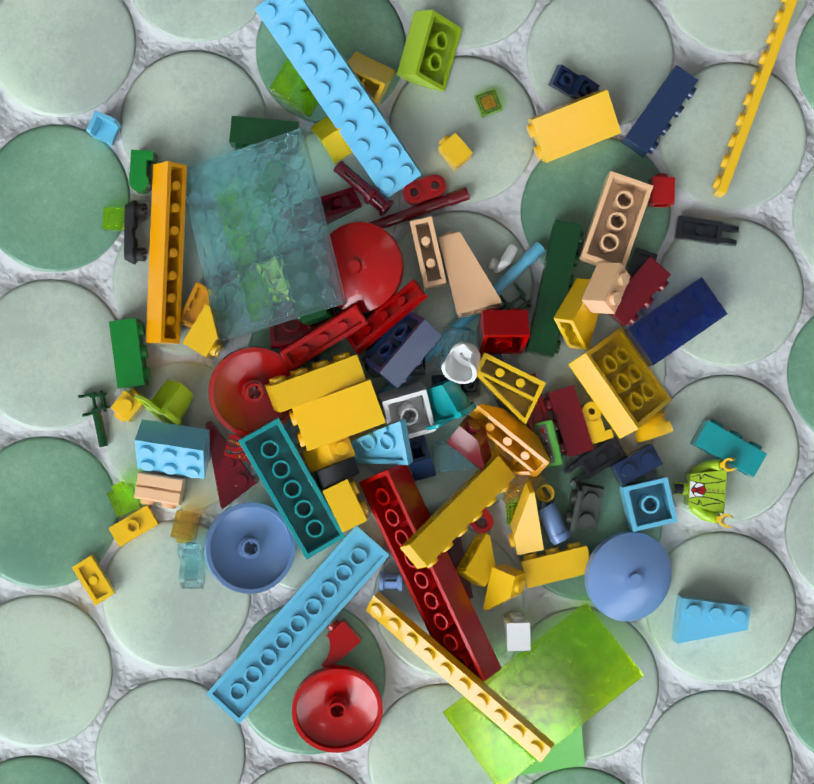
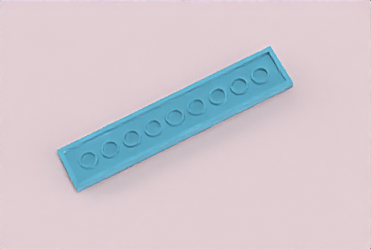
[255,0,423,198]
[206,525,390,724]

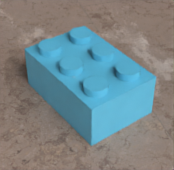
[135,419,210,479]

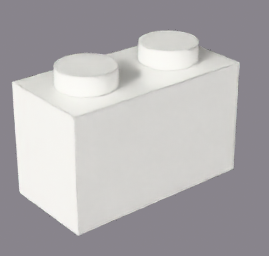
[503,612,531,651]

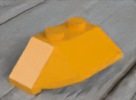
[469,404,550,477]

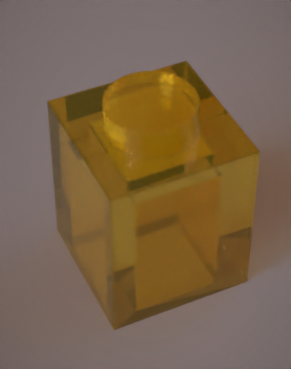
[170,509,202,545]

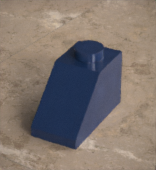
[409,435,436,482]

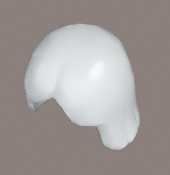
[441,342,480,384]

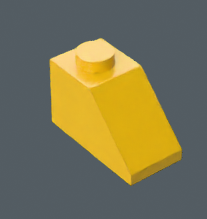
[302,437,355,473]
[456,533,496,587]
[483,563,526,611]

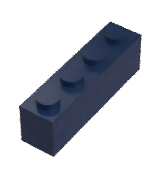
[621,65,698,157]

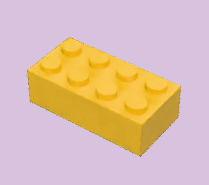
[265,352,366,413]

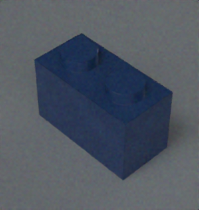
[609,444,663,486]

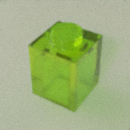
[106,481,143,518]

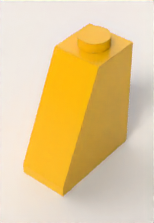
[554,278,599,350]

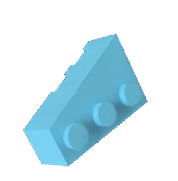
[671,595,751,644]

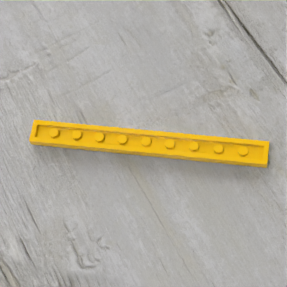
[712,0,798,198]
[366,592,555,762]

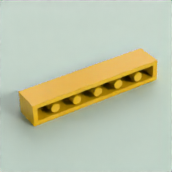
[400,456,515,569]

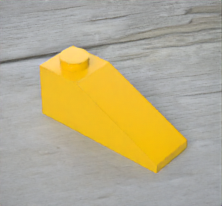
[508,481,544,555]

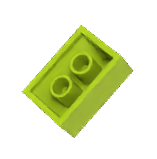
[397,10,462,92]

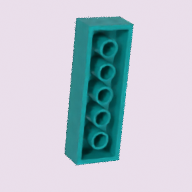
[238,417,346,560]

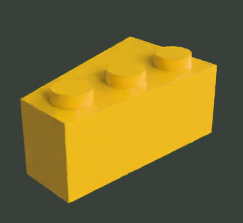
[476,352,546,424]

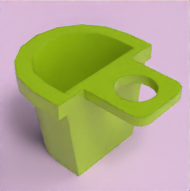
[134,379,194,426]

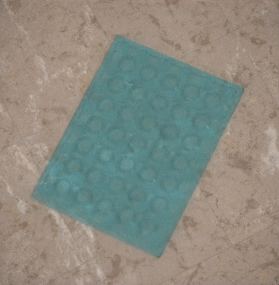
[186,128,346,341]

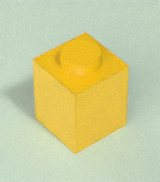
[438,132,473,171]

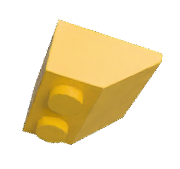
[182,304,224,360]

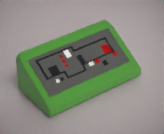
[534,420,563,467]

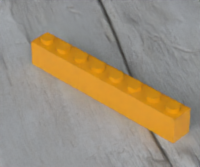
[146,161,187,344]

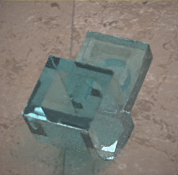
[177,542,206,589]

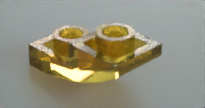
[502,474,547,504]

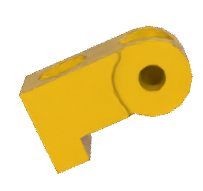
[581,401,614,444]

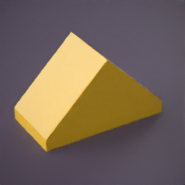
[310,116,353,165]

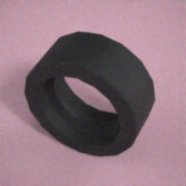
[314,457,360,489]

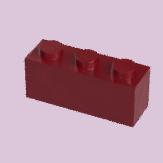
[608,257,671,327]
[544,385,594,458]

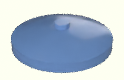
[204,502,295,594]
[584,531,672,621]

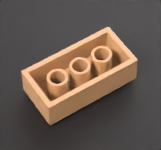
[579,171,653,268]

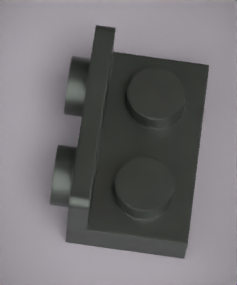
[565,482,604,531]

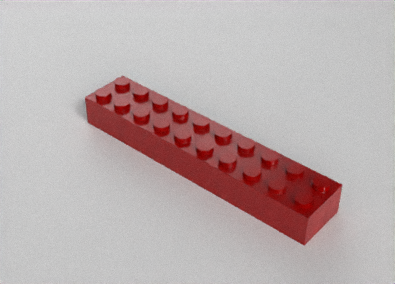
[359,465,502,681]

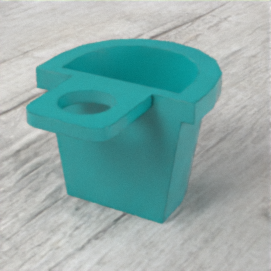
[426,379,476,431]

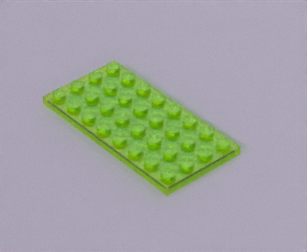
[442,603,645,784]

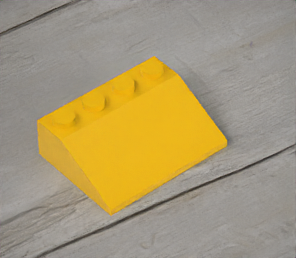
[568,327,672,439]

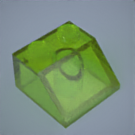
[269,58,319,118]

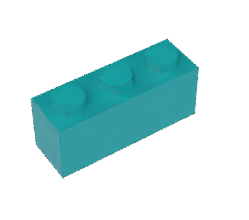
[690,419,767,477]

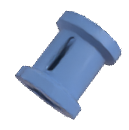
[379,571,402,591]

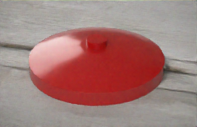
[316,222,404,313]
[208,346,293,436]
[292,665,383,753]

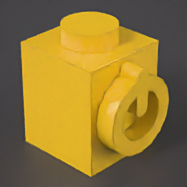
[110,387,146,422]

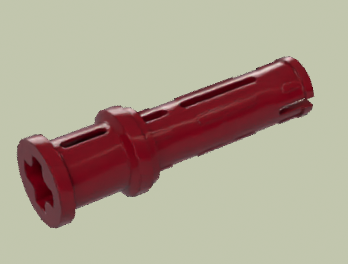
[333,160,394,217]

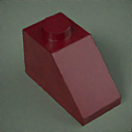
[446,415,492,470]

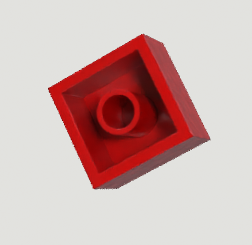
[476,308,530,354]

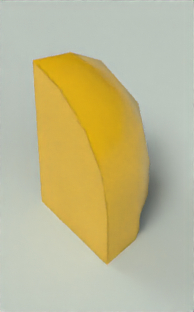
[634,410,674,443]

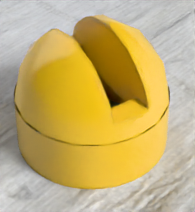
[536,483,555,502]

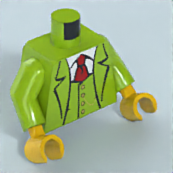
[672,457,737,528]

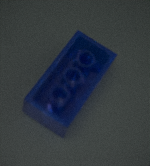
[624,277,727,366]

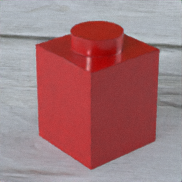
[648,173,675,208]

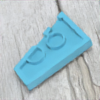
[350,419,413,465]

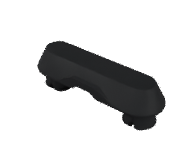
[124,200,148,264]

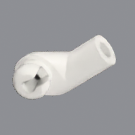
[488,244,518,273]

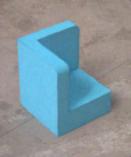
[86,110,122,145]

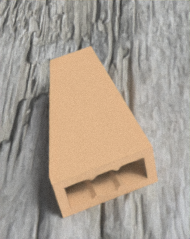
[438,231,502,319]

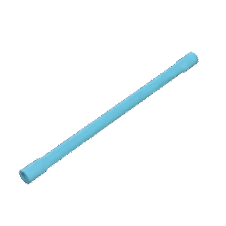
[376,242,546,398]

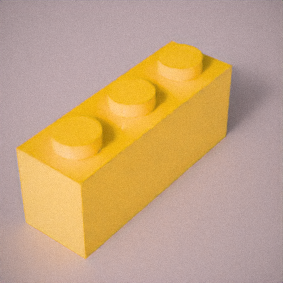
[519,541,590,588]

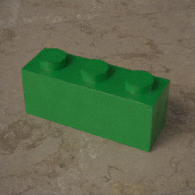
[109,318,151,389]

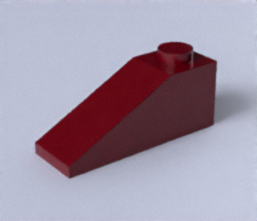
[288,187,362,236]

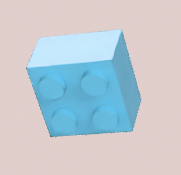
[619,476,678,532]

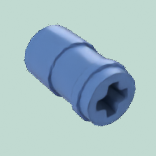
[537,501,571,545]

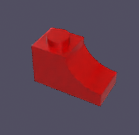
[321,618,362,667]

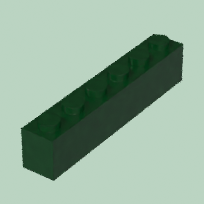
[525,219,584,358]

